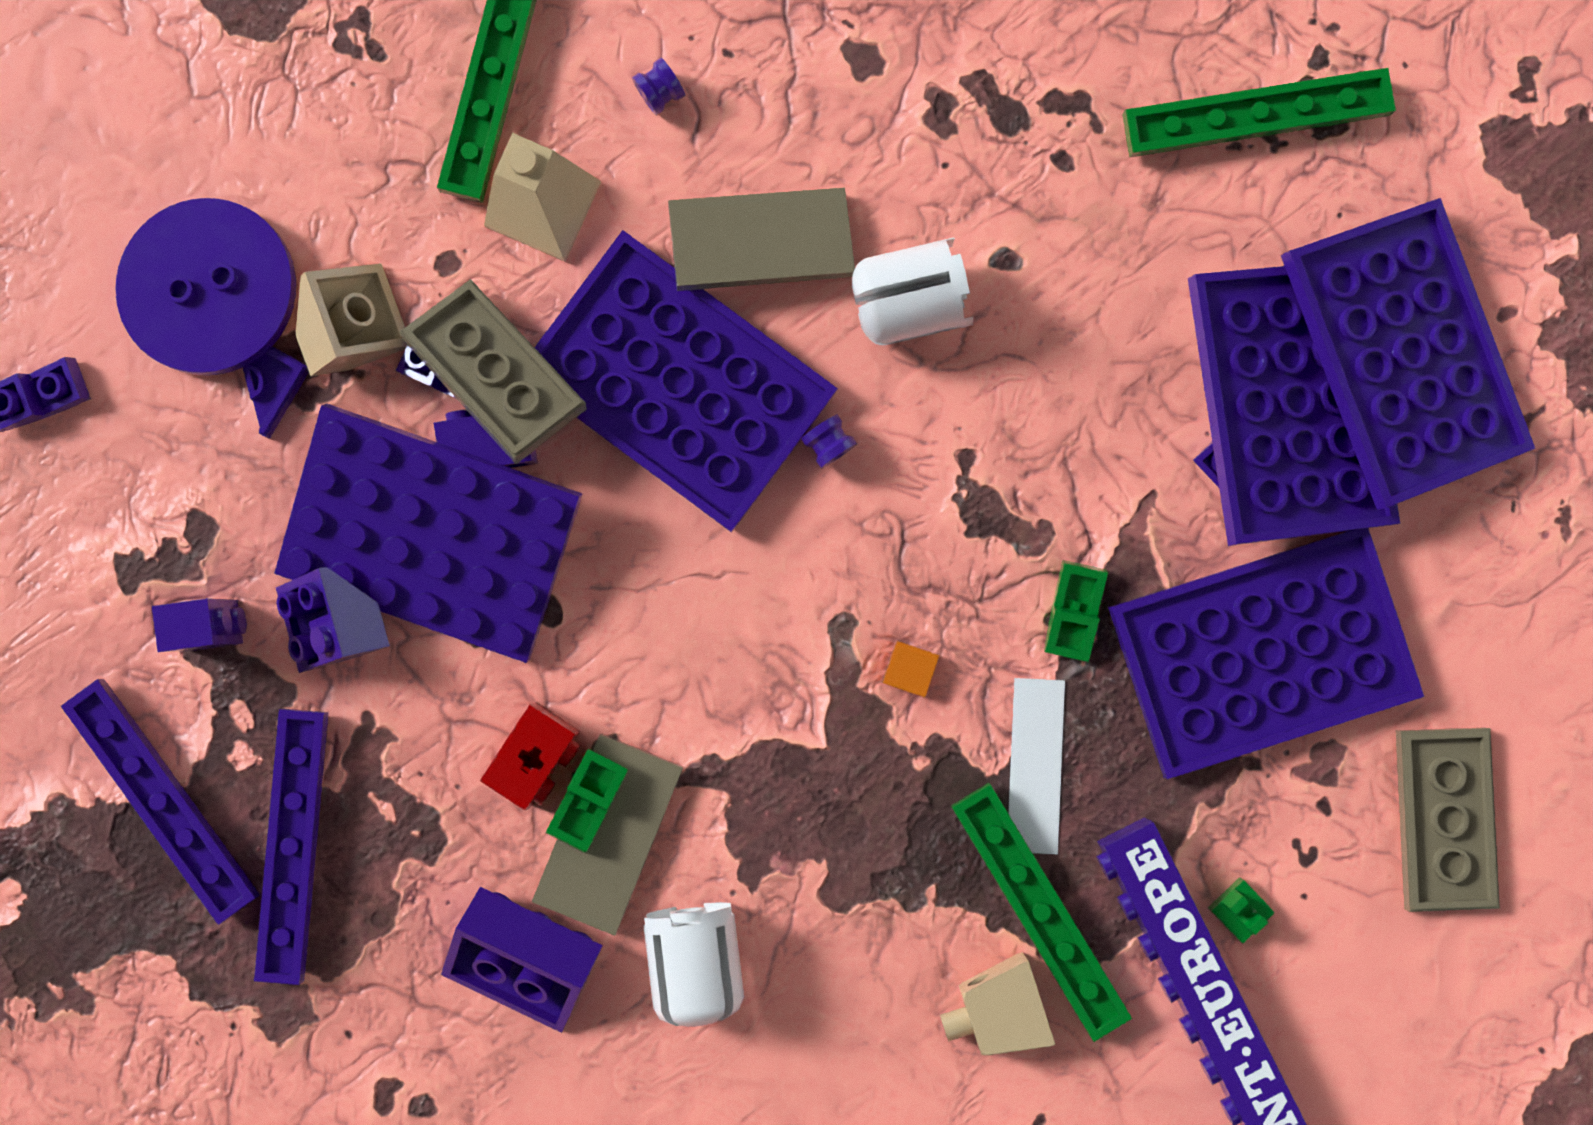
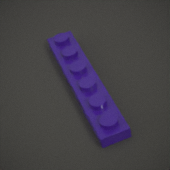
[61,679,260,925]
[254,709,329,985]

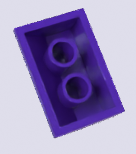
[441,887,603,1033]

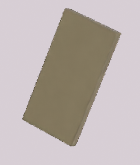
[668,187,855,291]
[400,279,587,464]
[1395,727,1500,912]
[532,733,684,936]

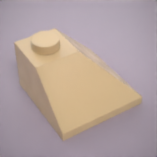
[484,133,601,262]
[295,263,407,376]

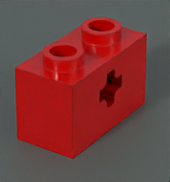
[480,702,581,811]

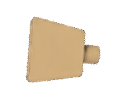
[940,952,1056,1055]

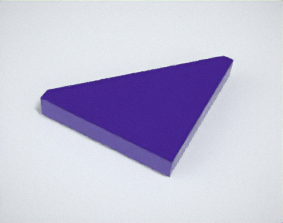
[243,346,309,439]

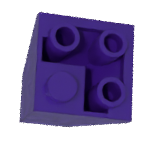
[276,567,390,673]

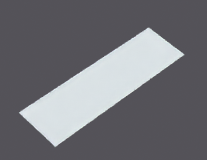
[1008,678,1065,854]

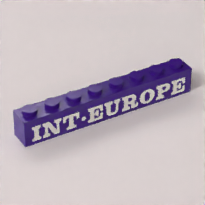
[1096,817,1307,1125]

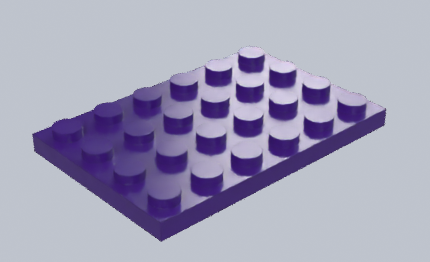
[1281,198,1536,510]
[534,230,838,533]
[1187,266,1401,546]
[274,403,583,663]
[1108,528,1425,779]

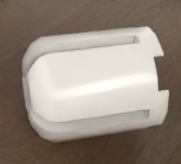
[852,237,973,346]
[643,902,744,1027]

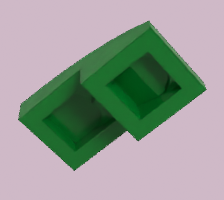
[1044,560,1108,662]
[545,749,628,854]

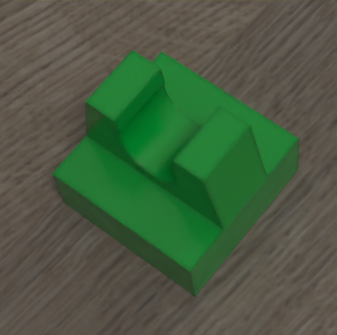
[1208,877,1275,944]

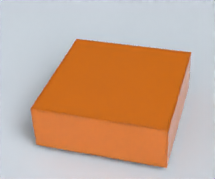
[882,641,940,698]

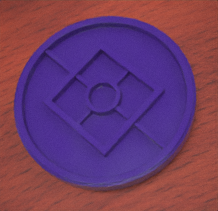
[115,198,296,376]

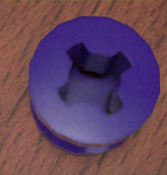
[631,58,686,116]
[801,414,858,469]

